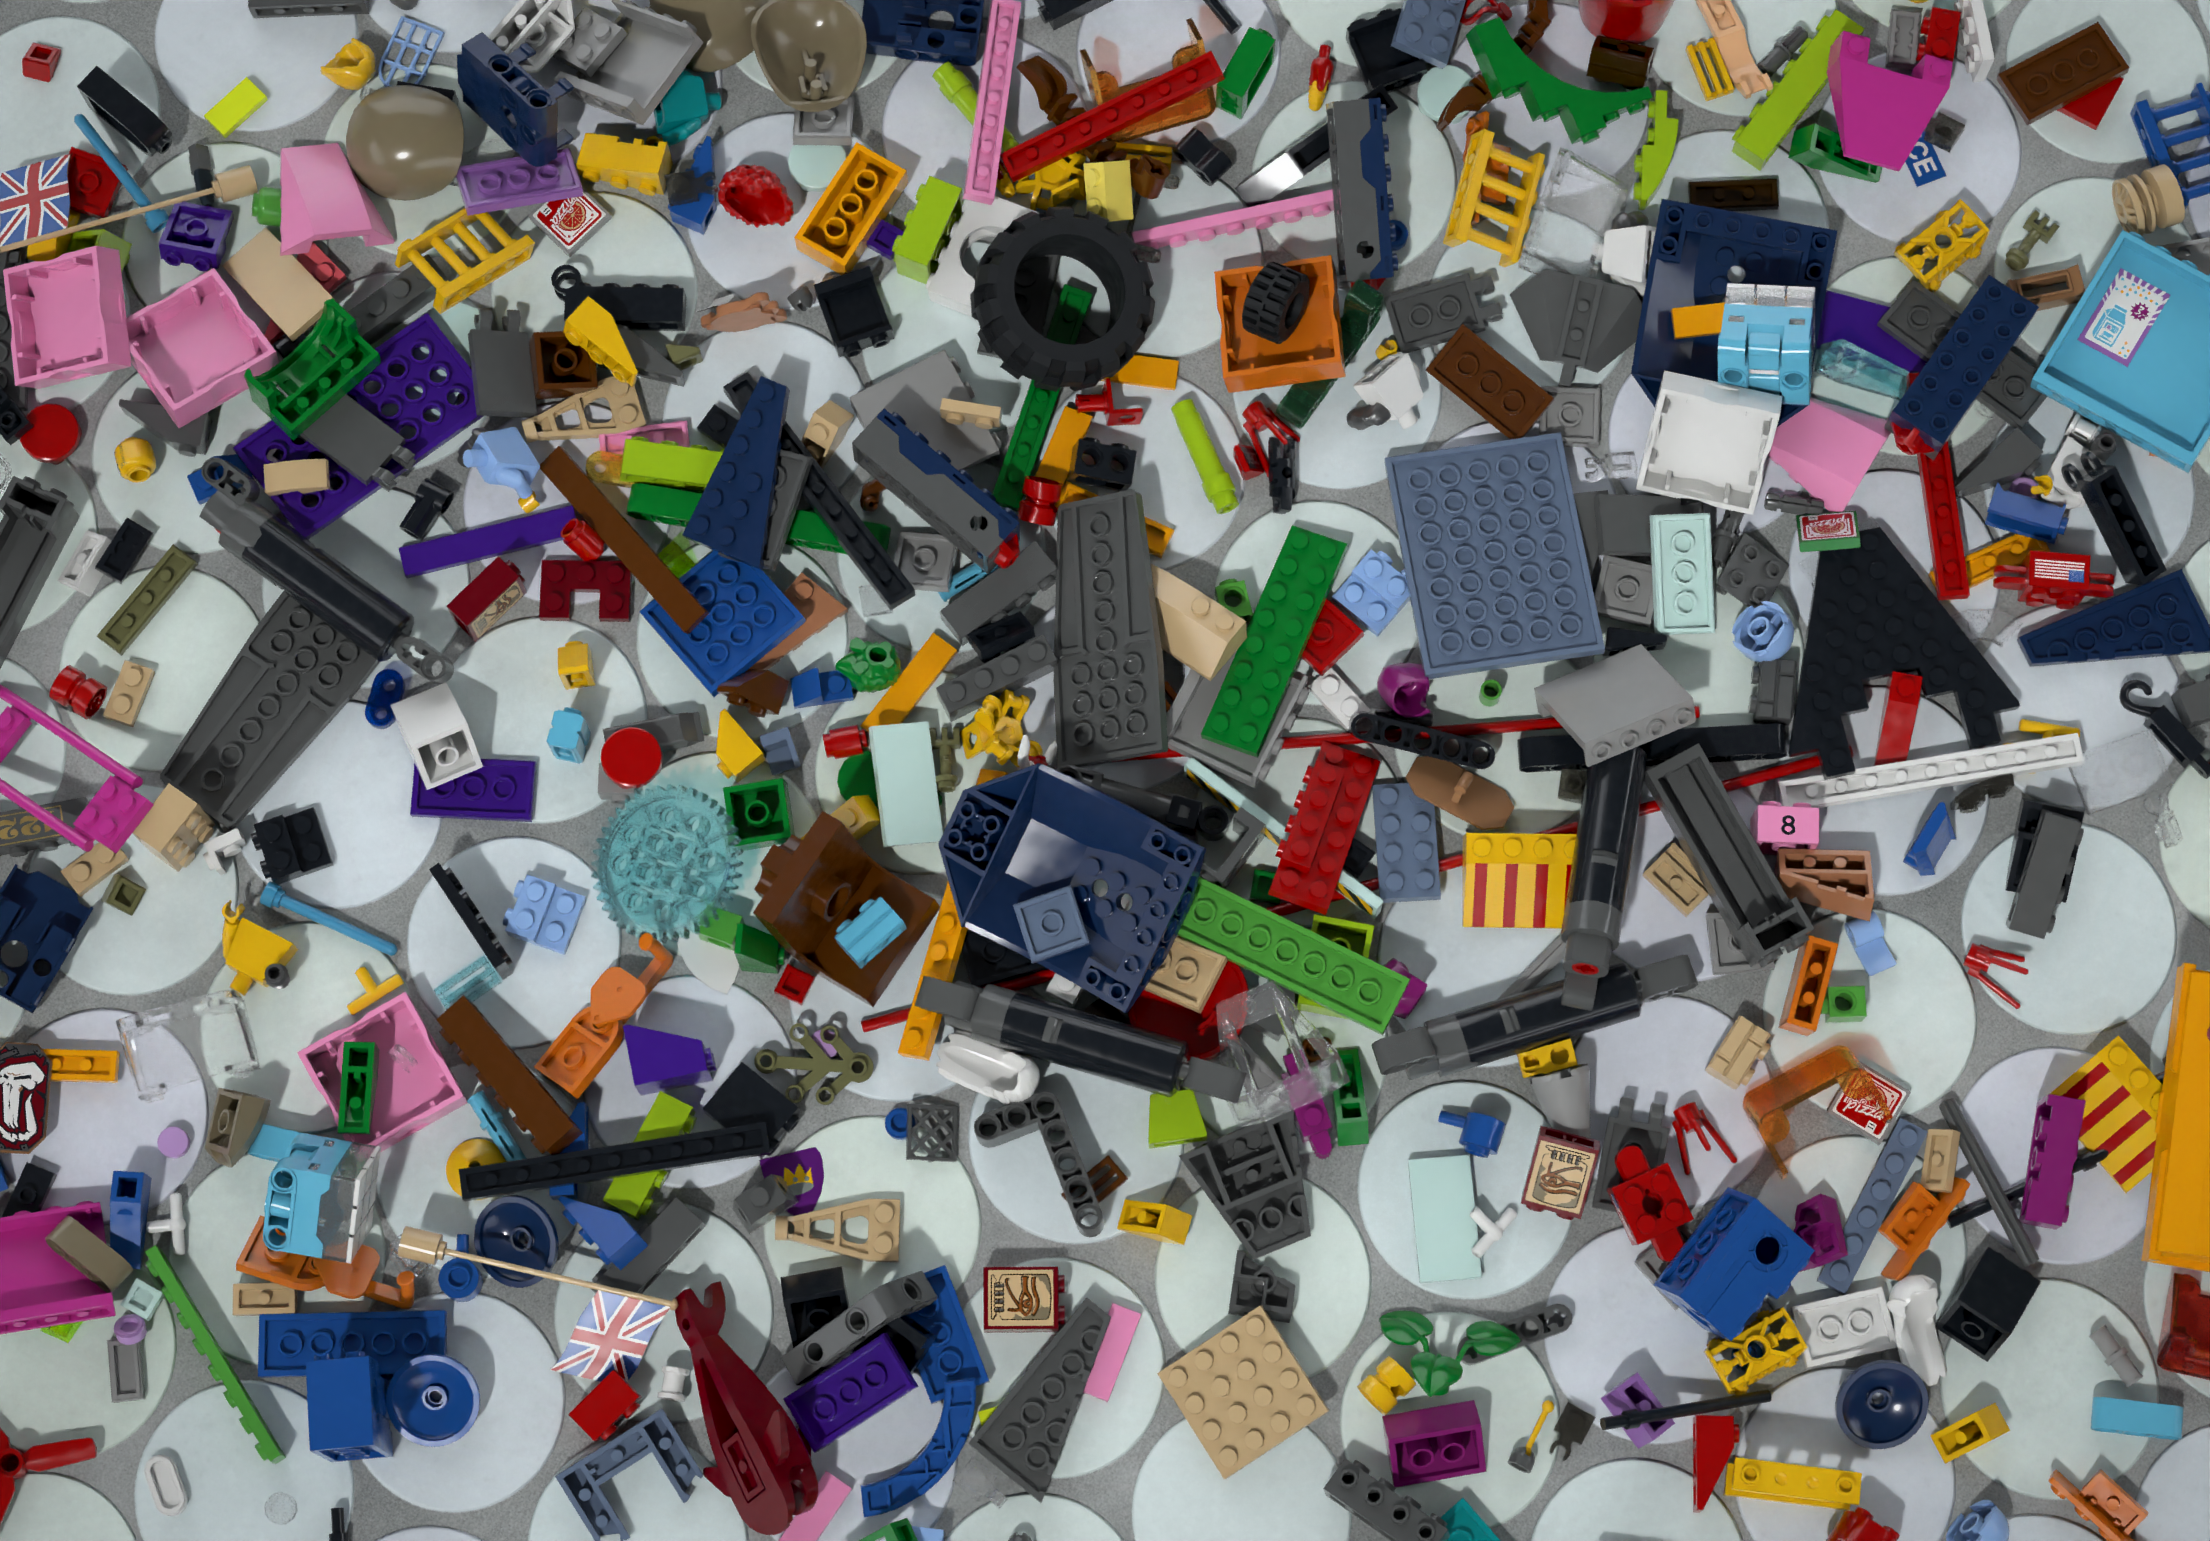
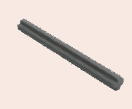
[1939,1098,2039,1267]

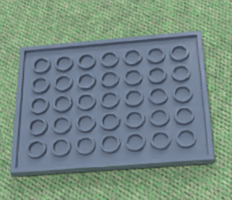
[1384,432,1605,679]

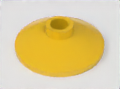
[446,1139,507,1200]

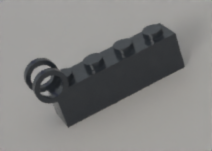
[551,265,686,331]
[2061,451,2167,585]

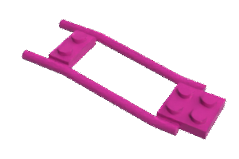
[0,685,154,853]

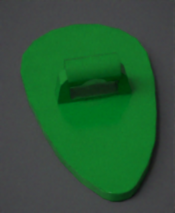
[837,751,942,810]

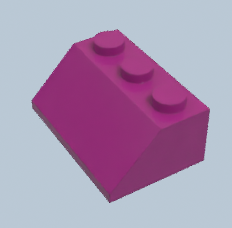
[1382,1400,1486,1488]

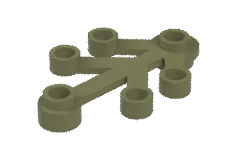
[754,1023,874,1105]

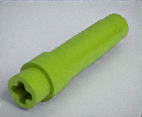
[932,62,1019,158]
[1171,399,1239,514]

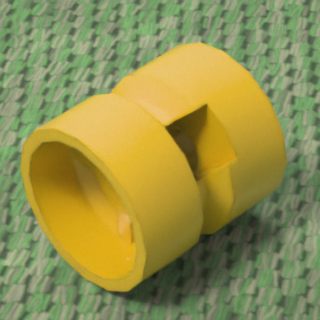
[1357,1356,1416,1416]

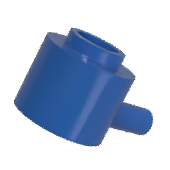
[1438,1110,1506,1158]
[438,1234,483,1302]

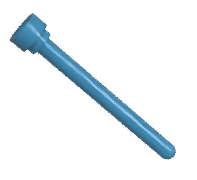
[74,114,169,233]
[260,881,398,956]

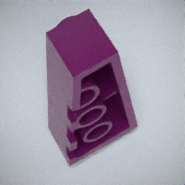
[2019,1094,2086,1230]

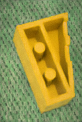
[576,133,673,196]

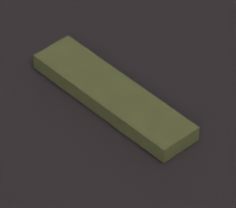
[97,544,198,656]

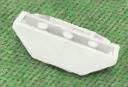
[488,0,575,73]

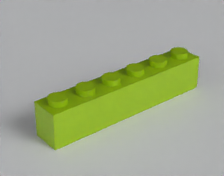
[1732,9,1865,171]

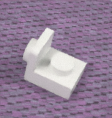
[203,828,247,875]

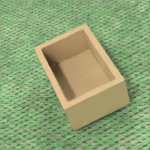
[133,783,215,872]

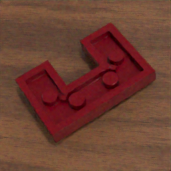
[539,560,632,622]

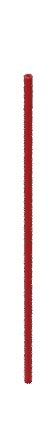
[1107,706,1700,763]

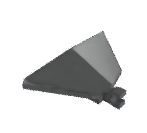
[1510,269,1642,387]

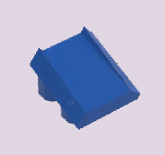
[1903,802,1956,876]

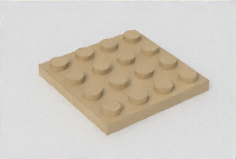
[1157,1305,1329,1479]

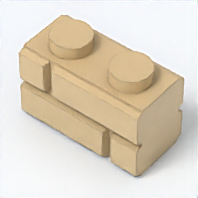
[1705,1015,1771,1090]

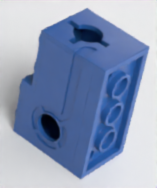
[1653,1187,1815,1341]
[305,1351,393,1462]

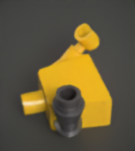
[222,900,298,996]

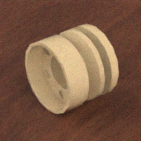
[2112,164,2185,236]

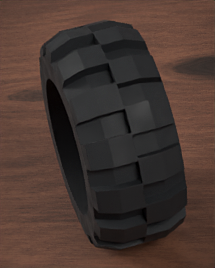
[970,207,1155,392]

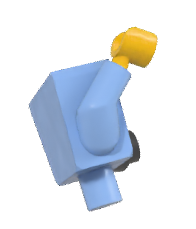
[457,427,540,514]

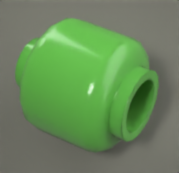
[252,187,281,227]

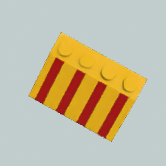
[1462,833,1577,929]
[2050,1035,2163,1193]

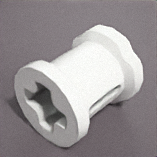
[2064,413,2103,448]
[657,1366,690,1402]

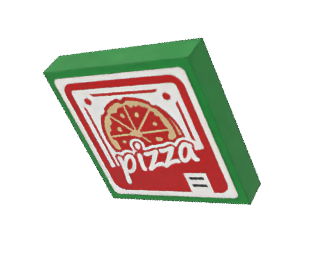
[1796,511,1861,552]

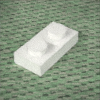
[1308,668,1371,732]

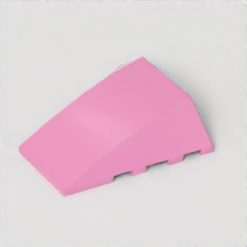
[280,143,395,256]
[1767,397,1891,513]

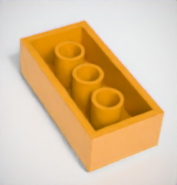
[794,142,908,275]

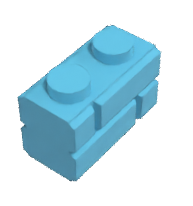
[546,707,591,764]
[834,897,907,969]

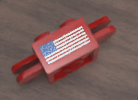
[1993,550,2114,609]
[1606,1146,1694,1262]

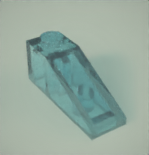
[1814,339,1911,401]

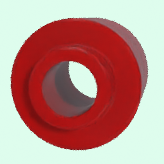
[560,518,605,561]
[823,724,868,759]

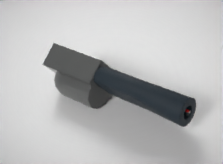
[188,143,214,207]

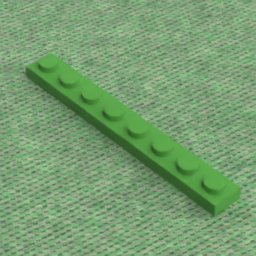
[145,1245,286,1464]

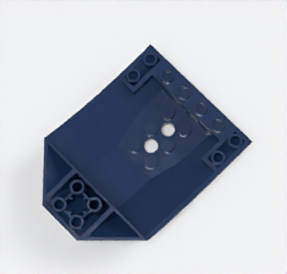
[1631,199,1838,427]
[938,763,1206,1013]

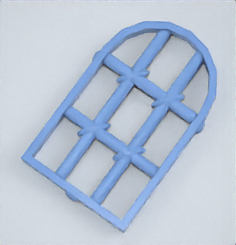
[378,16,445,87]

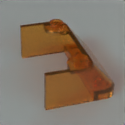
[1080,18,1216,143]
[1742,1045,1893,1180]

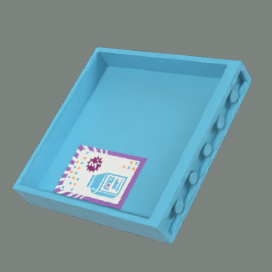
[2030,230,2210,473]

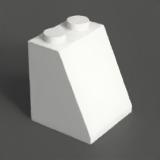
[390,682,483,790]

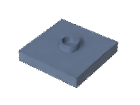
[1013,885,1091,964]

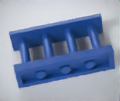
[2130,83,2210,209]

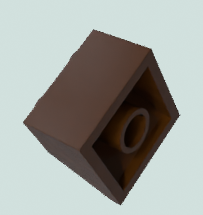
[529,331,598,399]

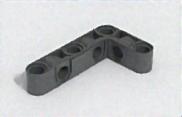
[781,1271,938,1385]

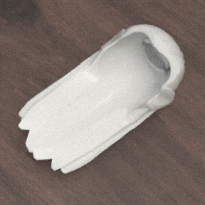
[936,1030,1040,1105]
[1886,1275,1947,1386]

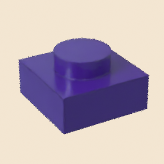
[866,219,904,260]

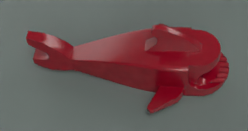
[675,1281,818,1535]

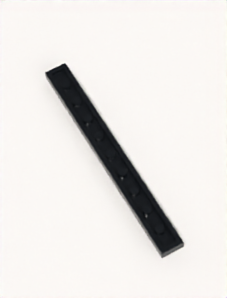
[723,372,915,611]
[459,1122,771,1201]

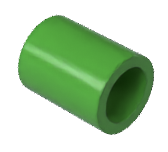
[1479,679,1502,707]

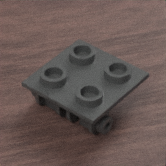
[1715,533,1789,608]

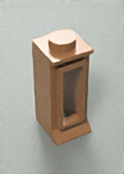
[2006,264,2085,311]

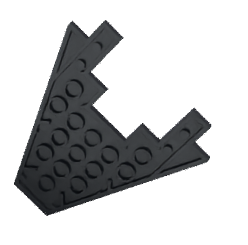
[1788,527,2020,780]

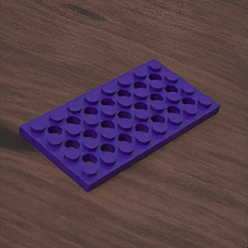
[233,313,483,540]

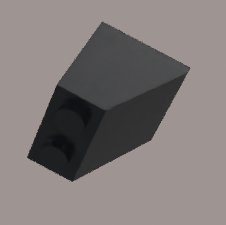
[1935,1247,2041,1362]

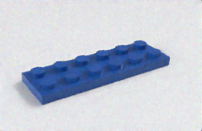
[258,1310,447,1378]

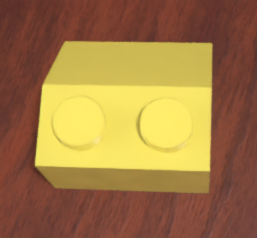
[1083,160,1134,222]

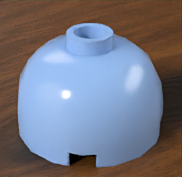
[1732,601,1794,662]
[1946,1500,2009,1541]

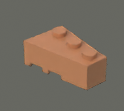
[1774,849,1874,922]

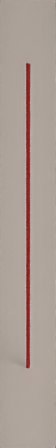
[861,746,1854,1033]

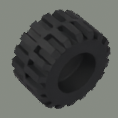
[1242,262,1310,344]

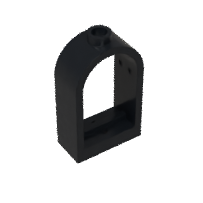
[77,66,172,157]

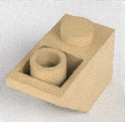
[801,400,854,469]

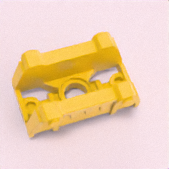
[1894,199,1990,292]
[1704,1307,1808,1395]

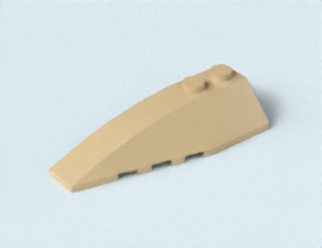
[1151,564,1247,681]

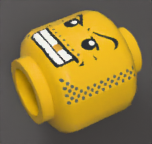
[114,437,156,483]

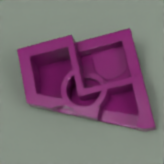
[1794,1193,1848,1272]

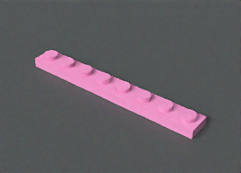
[963,0,1021,205]
[1132,189,1334,254]

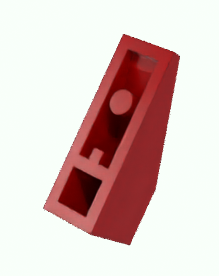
[1874,671,1923,766]
[1693,1415,1739,1513]

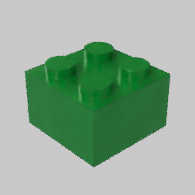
[723,778,795,852]

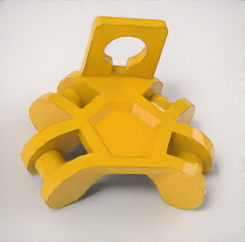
[1015,152,1086,211]
[960,689,1043,768]

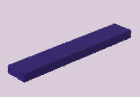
[399,505,576,579]

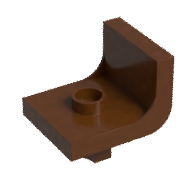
[753,811,940,1007]

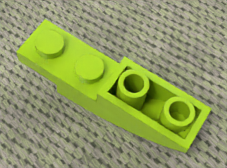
[1633,90,1679,210]

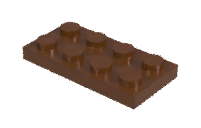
[1996,22,2129,126]
[1426,324,1555,440]

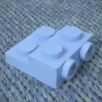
[1332,549,1410,637]
[503,874,586,955]

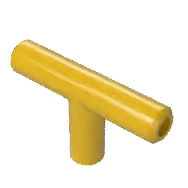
[2019,719,2080,738]
[347,967,404,1015]

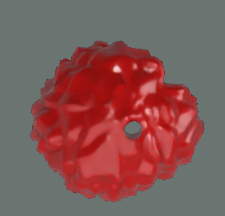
[718,164,794,228]

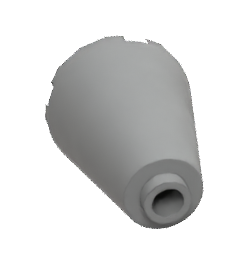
[1529,1064,1591,1139]

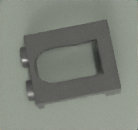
[1199,807,1266,889]

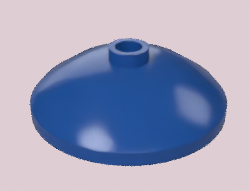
[386,1354,480,1447]

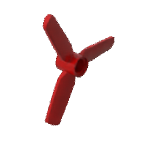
[0,1428,97,1525]

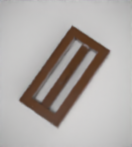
[1061,1155,1128,1204]

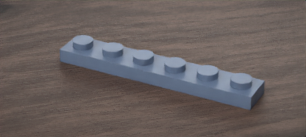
[1817,1118,1928,1295]

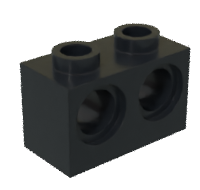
[1068,437,1137,491]

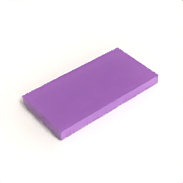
[456,148,583,216]

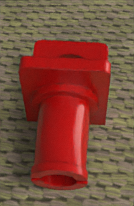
[1075,378,1143,426]

